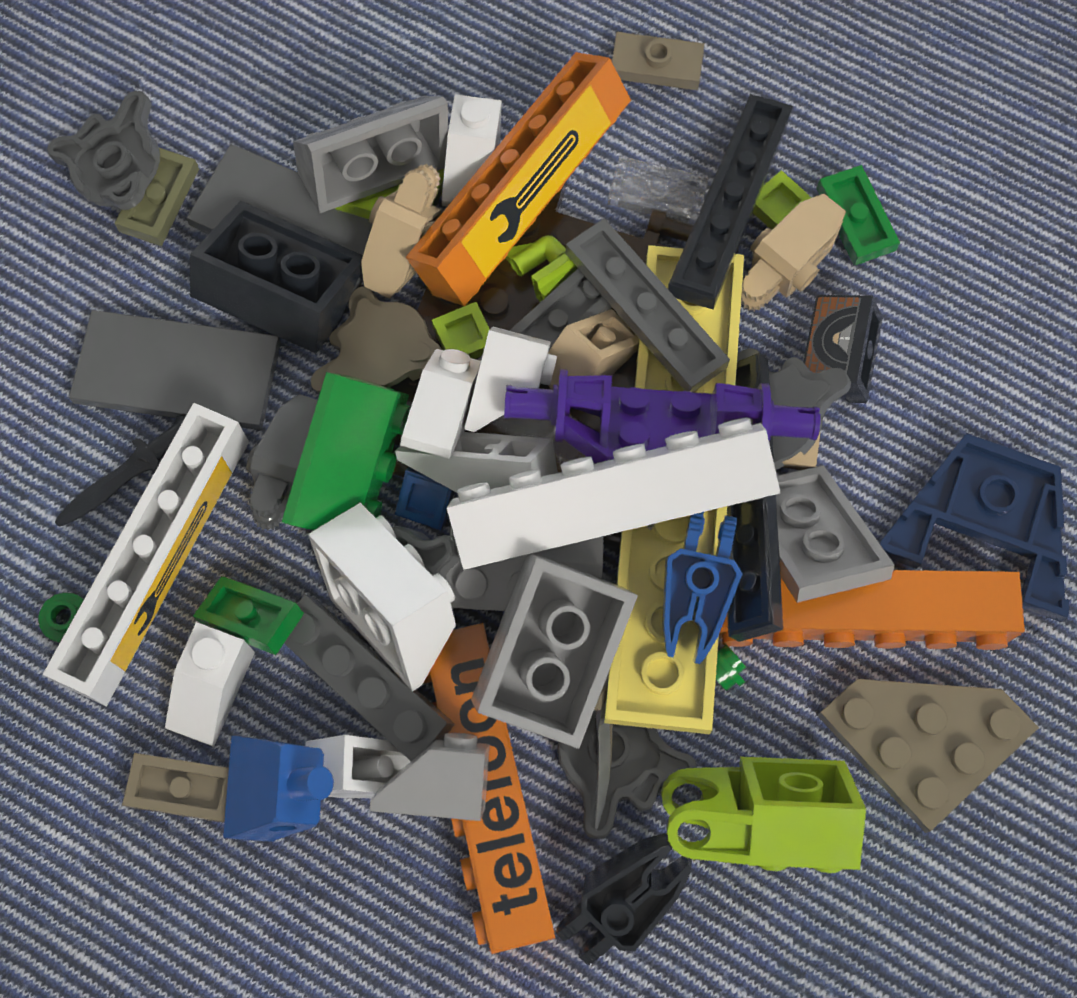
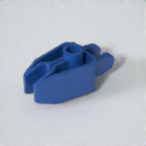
[662,512,742,664]

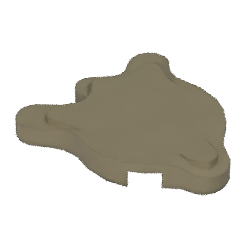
[311,287,443,395]

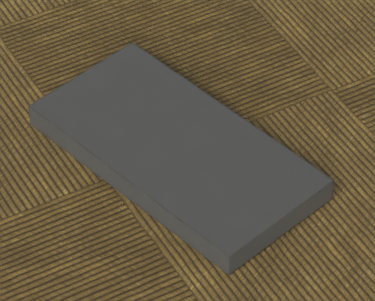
[187,144,373,291]
[69,310,281,430]

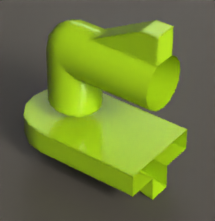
[505,235,578,302]

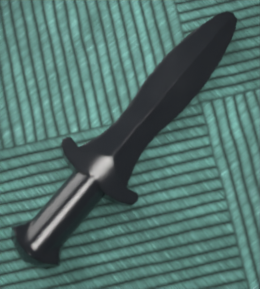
[55,416,186,527]

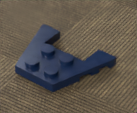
[879,433,1069,622]

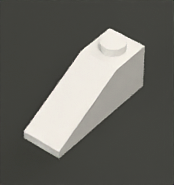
[395,432,558,492]

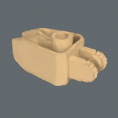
[361,164,441,299]
[741,194,846,311]

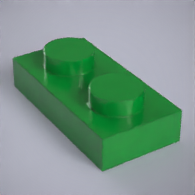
[816,165,900,266]
[193,576,304,655]

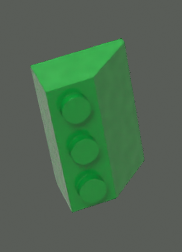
[282,372,411,530]

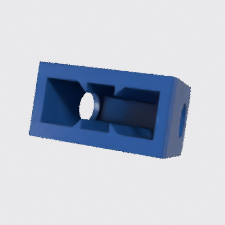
[223,736,334,842]

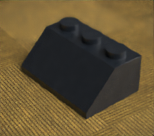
[190,201,363,354]

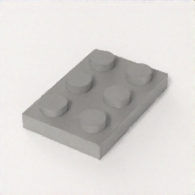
[776,465,894,603]

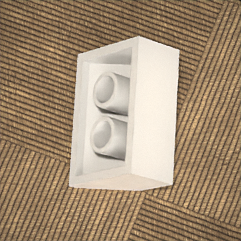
[308,503,456,692]

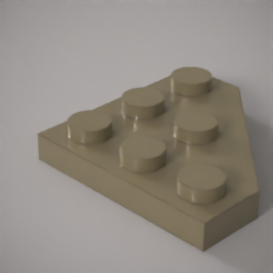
[817,679,1039,833]

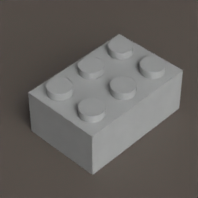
[471,553,638,749]

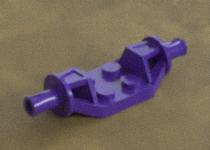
[504,369,821,464]

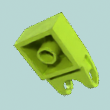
[661,757,866,873]

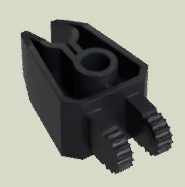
[555,833,692,965]

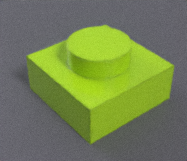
[753,170,812,230]
[432,302,490,359]

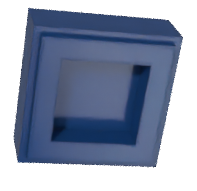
[395,467,454,530]

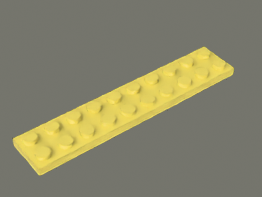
[604,245,744,734]

